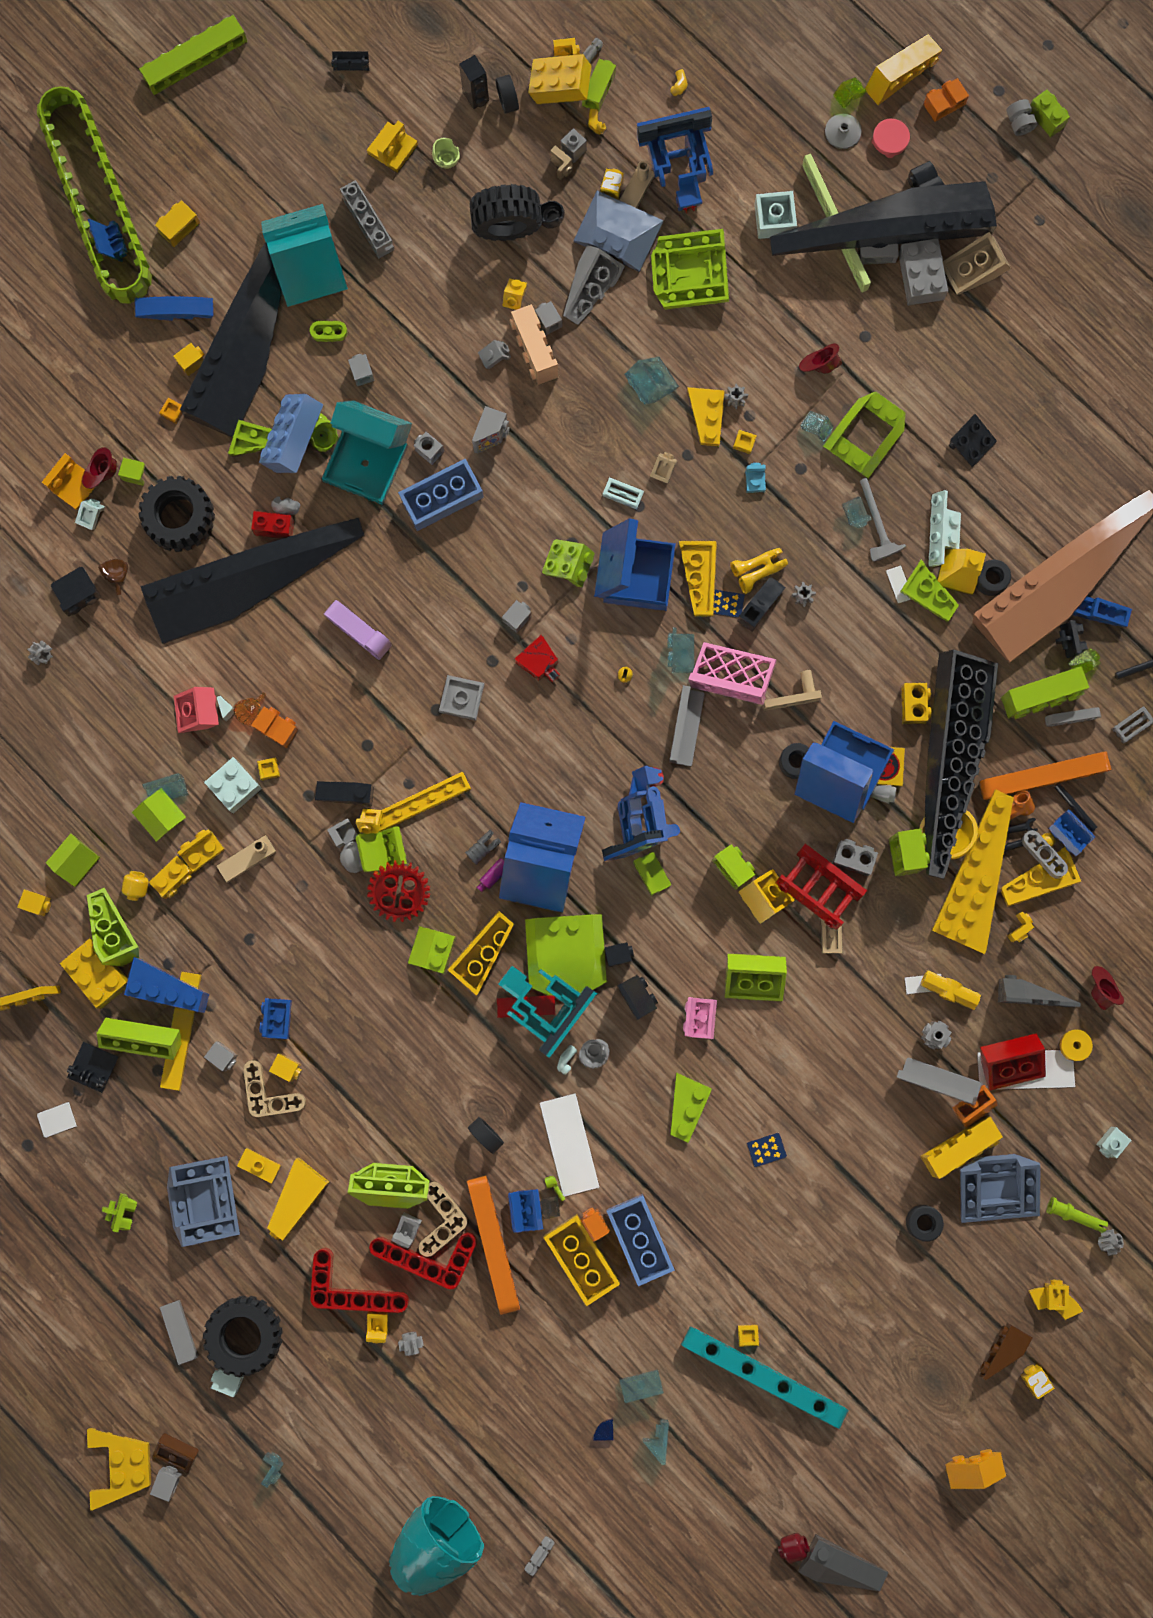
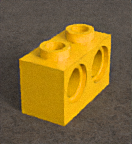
[901,683,931,724]

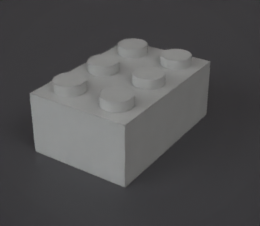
[898,239,948,305]

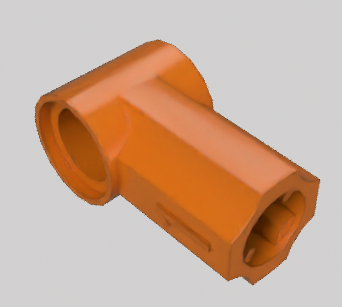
[1010,790,1035,820]

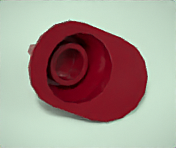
[799,343,842,374]
[82,447,117,489]
[1091,966,1124,1010]

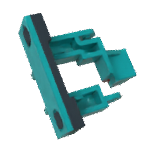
[498,966,597,1058]

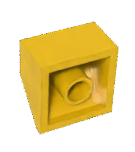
[738,869,795,924]

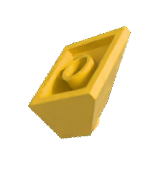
[937,549,986,595]

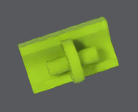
[102,1193,137,1232]

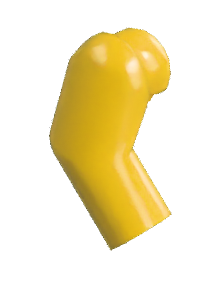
[670,69,688,96]
[588,109,606,134]

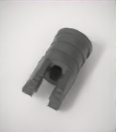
[465,829,501,865]

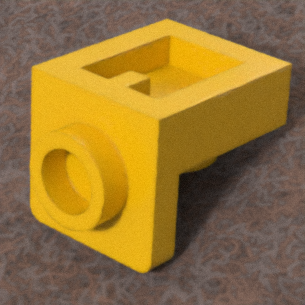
[553,38,580,56]
[1045,1280,1069,1310]

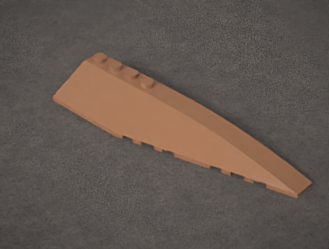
[973,490,1153,663]

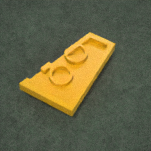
[687,387,724,447]

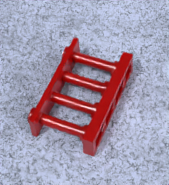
[775,843,867,930]

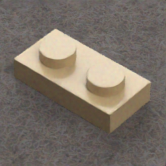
[821,916,842,953]

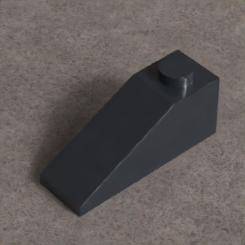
[315,781,374,806]

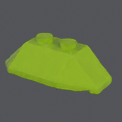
[348,1163,429,1209]

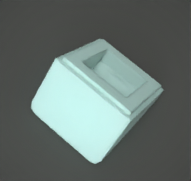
[217,696,236,721]

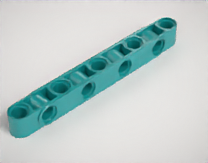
[681,1326,849,1429]

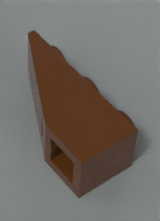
[979,1323,1033,1380]

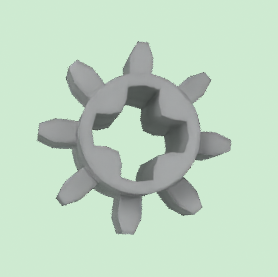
[724,384,748,409]
[792,582,816,607]
[27,640,53,665]
[1098,1229,1124,1256]
[398,1332,424,1356]

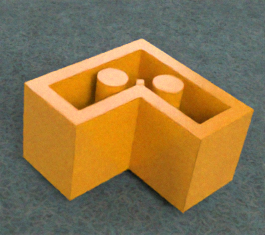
[945,1449,1006,1489]

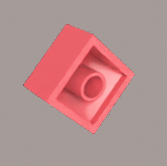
[174,687,219,733]

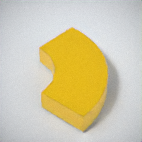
[1028,1287,1083,1320]

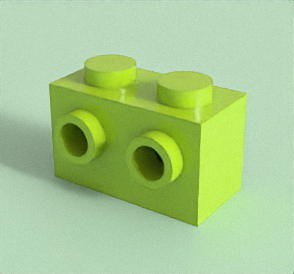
[1030,89,1070,138]

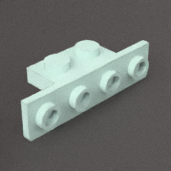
[929,490,961,567]

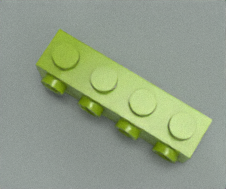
[96,1018,182,1060]

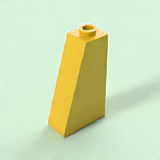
[267,1158,329,1241]

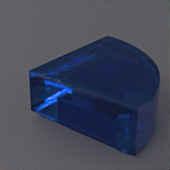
[593,1418,613,1441]

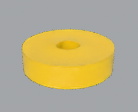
[1059,1030,1093,1061]

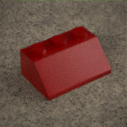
[980,1033,1046,1091]

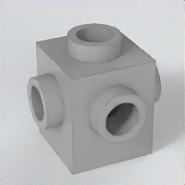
[921,1021,952,1050]

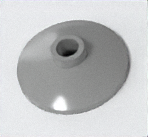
[825,114,862,149]

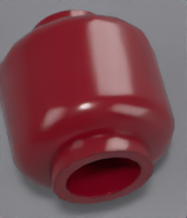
[778,1532,810,1564]

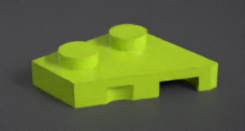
[228,420,272,456]

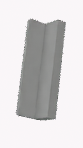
[669,685,704,766]
[897,1057,982,1105]

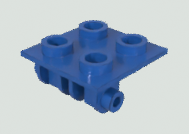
[88,219,128,262]

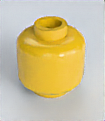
[121,871,149,901]

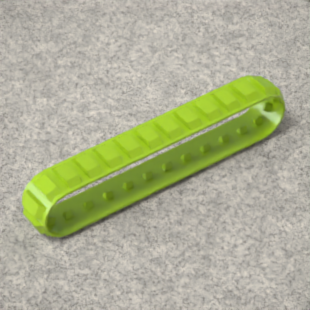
[37,86,152,303]

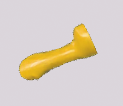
[730,548,788,594]

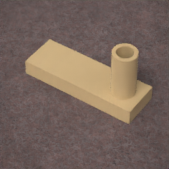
[620,161,654,208]
[763,670,822,711]
[217,835,276,883]

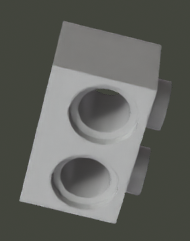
[832,839,878,876]

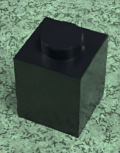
[604,942,634,967]

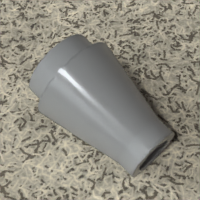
[871,785,896,804]

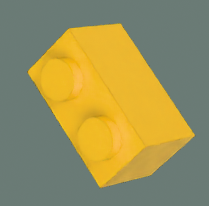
[155,200,200,247]

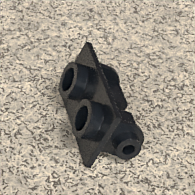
[331,51,370,71]

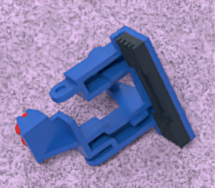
[637,106,713,213]
[602,766,680,861]

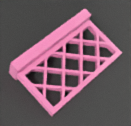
[688,642,776,705]

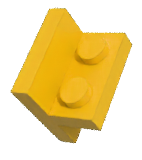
[367,121,418,172]

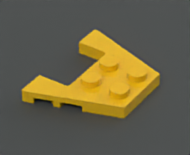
[87,1428,151,1510]

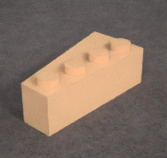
[509,304,559,385]

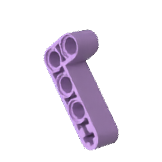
[323,600,392,660]

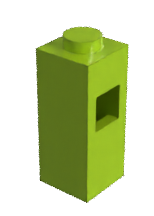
[582,59,616,112]

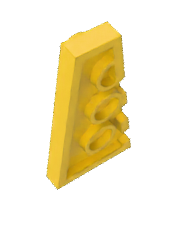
[679,541,717,617]
[1000,847,1081,907]
[0,986,61,1011]

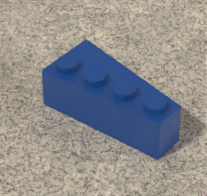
[124,957,209,1013]

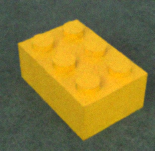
[528,54,592,104]
[59,938,128,1009]

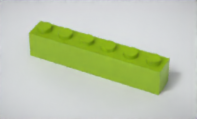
[139,15,248,95]

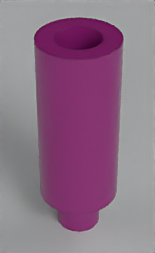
[476,858,504,892]

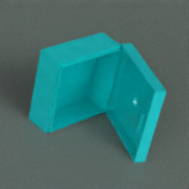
[261,204,348,307]
[322,401,413,505]

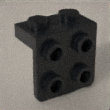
[51,567,102,617]

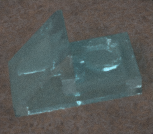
[643,1419,669,1465]

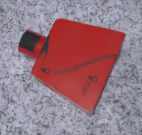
[514,635,560,683]

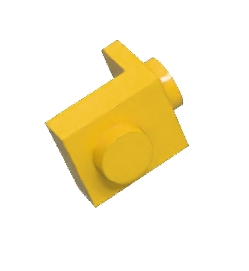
[502,278,527,310]
[356,809,383,834]
[1007,912,1034,942]
[366,1311,388,1344]

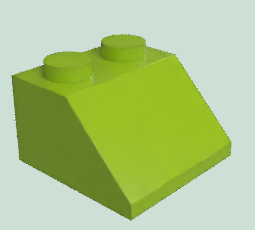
[712,844,755,890]
[408,926,456,975]

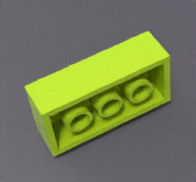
[1001,666,1090,720]

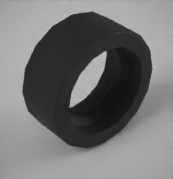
[495,74,519,114]
[468,1117,504,1154]

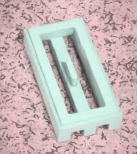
[602,477,644,510]

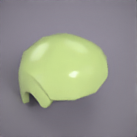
[432,138,460,169]

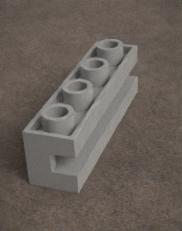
[340,180,394,259]

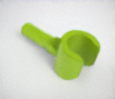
[545,1176,565,1202]

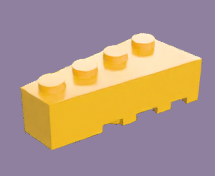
[447,911,514,995]
[920,1116,1003,1179]

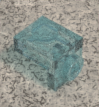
[800,411,833,441]
[842,496,872,528]
[261,1452,284,1488]

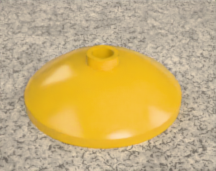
[919,810,978,860]

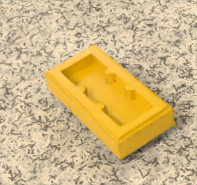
[237,1148,282,1184]

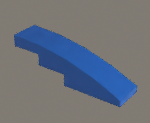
[135,296,213,321]
[1073,596,1132,627]

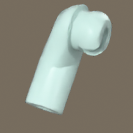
[557,1045,577,1075]

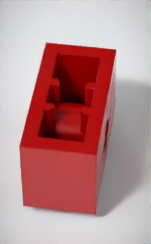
[251,511,294,539]

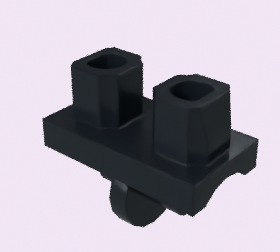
[1055,620,1088,658]

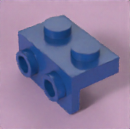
[1048,810,1095,857]
[259,998,292,1039]
[508,1189,543,1233]

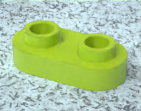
[310,321,348,342]

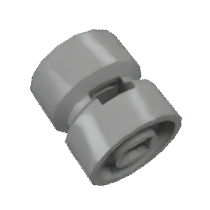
[1006,99,1038,136]

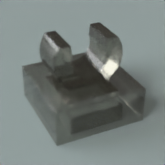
[540,1196,560,1219]

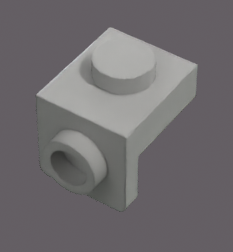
[478,340,511,369]
[391,1212,422,1248]

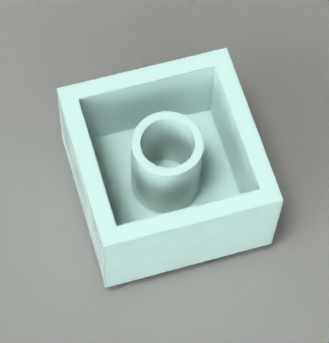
[754,191,797,239]
[204,757,262,814]

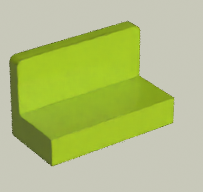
[633,852,671,896]

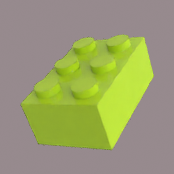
[889,829,930,876]

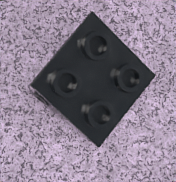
[949,414,997,467]
[67,1042,119,1093]

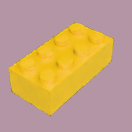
[543,1214,620,1306]

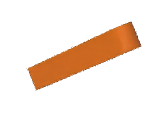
[979,751,1112,800]
[467,1176,520,1315]

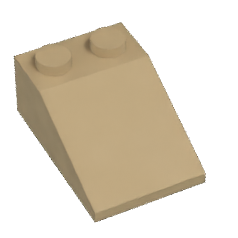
[943,232,1011,295]

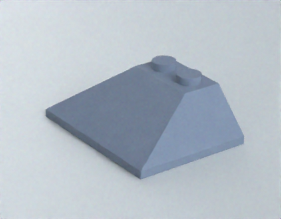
[574,190,664,272]
[960,1154,1040,1223]
[167,1156,240,1247]

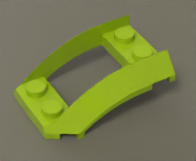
[823,392,906,479]

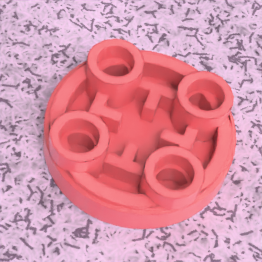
[872,119,910,158]

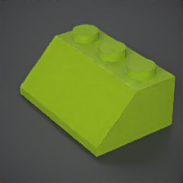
[725,954,787,1001]

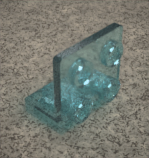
[667,627,694,673]

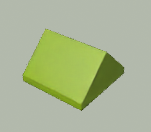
[132,788,186,842]
[46,833,101,887]

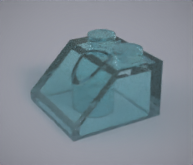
[624,357,679,405]

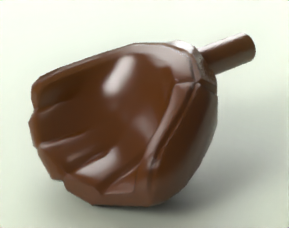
[98,559,128,595]

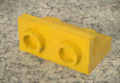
[177,829,225,873]
[149,855,194,899]

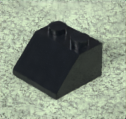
[617,974,658,1020]

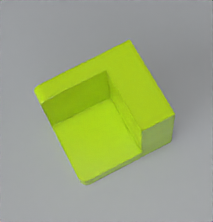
[118,457,145,486]

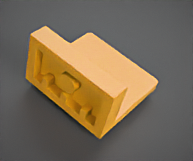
[42,453,94,510]

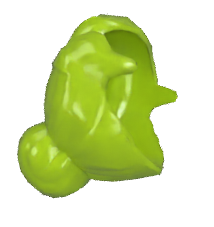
[309,413,339,452]

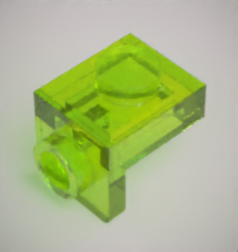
[833,77,866,108]
[1068,648,1101,674]

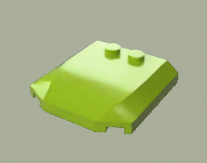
[651,229,729,310]
[525,914,607,995]

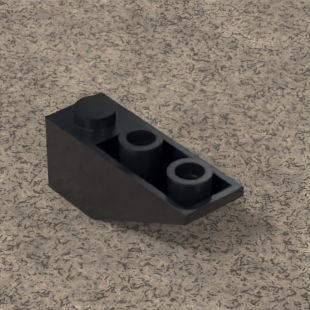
[737,577,786,632]

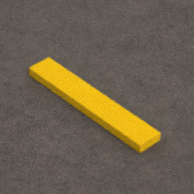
[378,772,471,832]
[160,972,202,1091]

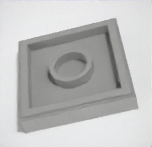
[439,675,485,721]

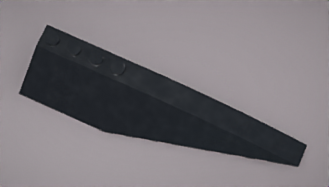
[770,181,997,256]
[180,242,282,438]
[140,518,365,644]
[925,649,998,879]

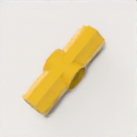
[920,970,981,1010]

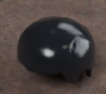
[540,201,565,229]

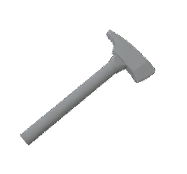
[860,478,906,561]

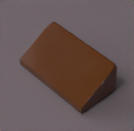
[153,1433,199,1473]

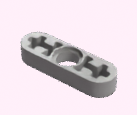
[1045,707,1101,727]
[1022,830,1068,879]

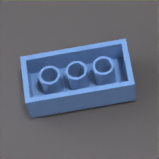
[259,394,323,473]
[398,459,484,531]
[606,1194,675,1286]

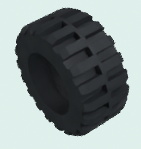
[469,184,542,241]
[138,476,215,552]
[203,1296,283,1377]

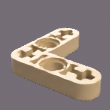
[244,1060,306,1117]
[419,1182,467,1257]

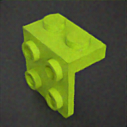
[542,539,595,588]
[356,826,407,872]

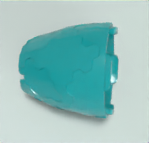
[389,1496,484,1596]

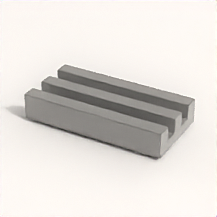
[1112,706,1153,744]

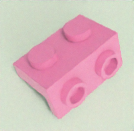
[683,997,717,1039]

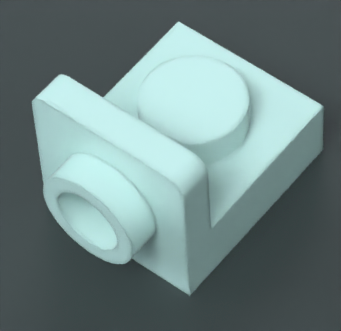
[75,499,105,530]

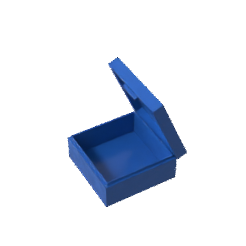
[594,518,676,611]
[795,721,894,823]
[499,802,586,913]

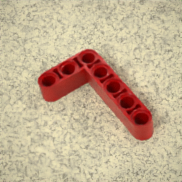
[369,1232,477,1289]
[310,1247,410,1313]

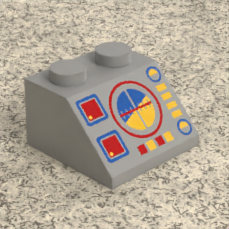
[472,406,510,454]

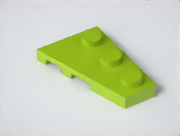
[900,559,959,622]
[670,1073,712,1143]

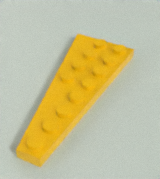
[931,790,1014,954]

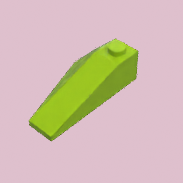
[87,888,139,966]

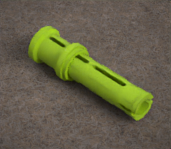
[1046,1197,1108,1233]

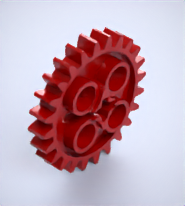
[367,860,430,922]

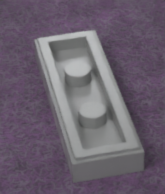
[160,1300,198,1365]

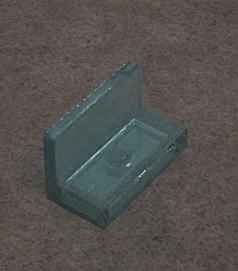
[142,773,188,799]
[619,1369,664,1403]

